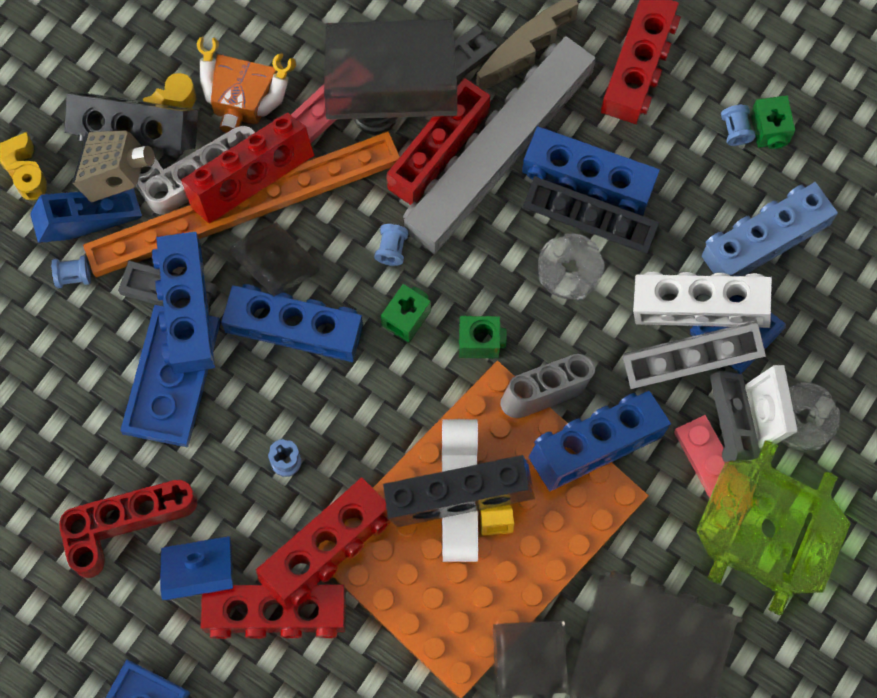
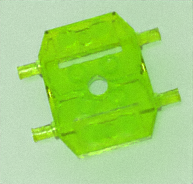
[696,440,851,616]

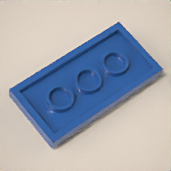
[120,305,221,448]

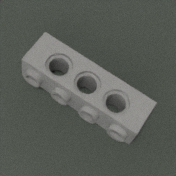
[623,321,766,389]

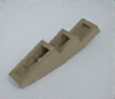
[476,0,579,91]

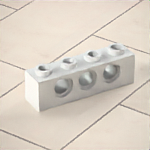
[633,272,772,328]

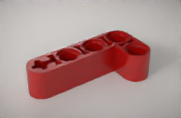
[59,480,197,578]

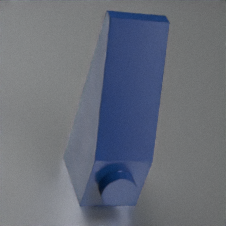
[30,188,142,243]

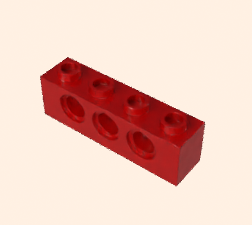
[600,0,681,125]
[386,78,491,205]
[181,112,314,224]
[256,477,391,610]
[201,585,346,639]

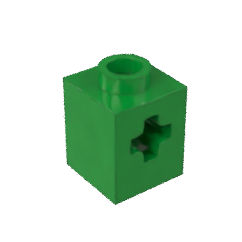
[750,95,796,149]
[381,284,431,343]

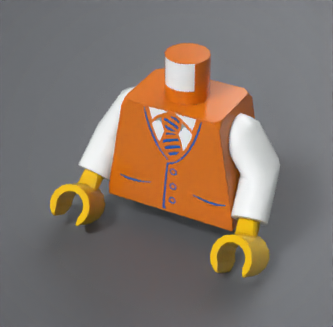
[197,37,296,133]

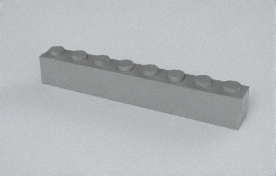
[403,36,596,255]

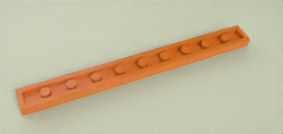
[83,131,400,278]

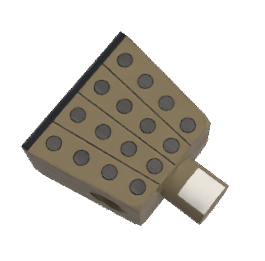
[72,131,155,202]

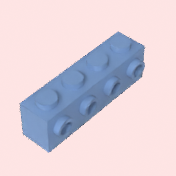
[701,182,838,276]

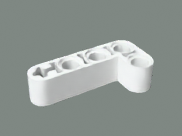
[136,126,255,215]
[442,419,478,562]

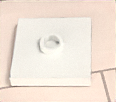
[745,365,798,451]

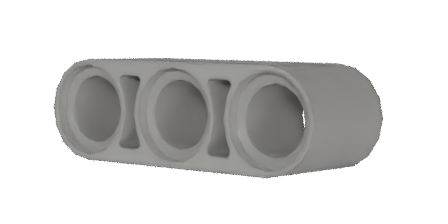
[500,354,595,418]

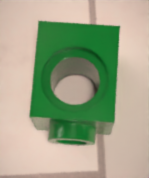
[459,316,507,359]

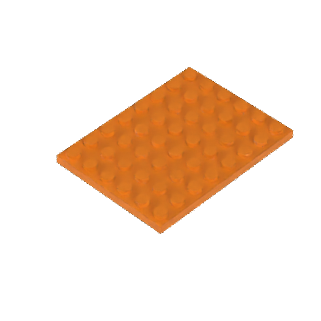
[318,360,649,698]

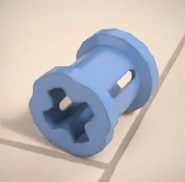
[721,105,756,146]
[374,224,408,266]
[51,255,91,289]
[268,439,301,477]

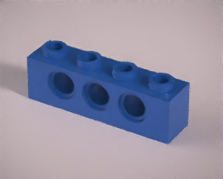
[522,126,660,215]
[152,232,215,374]
[221,284,363,362]
[528,391,671,491]

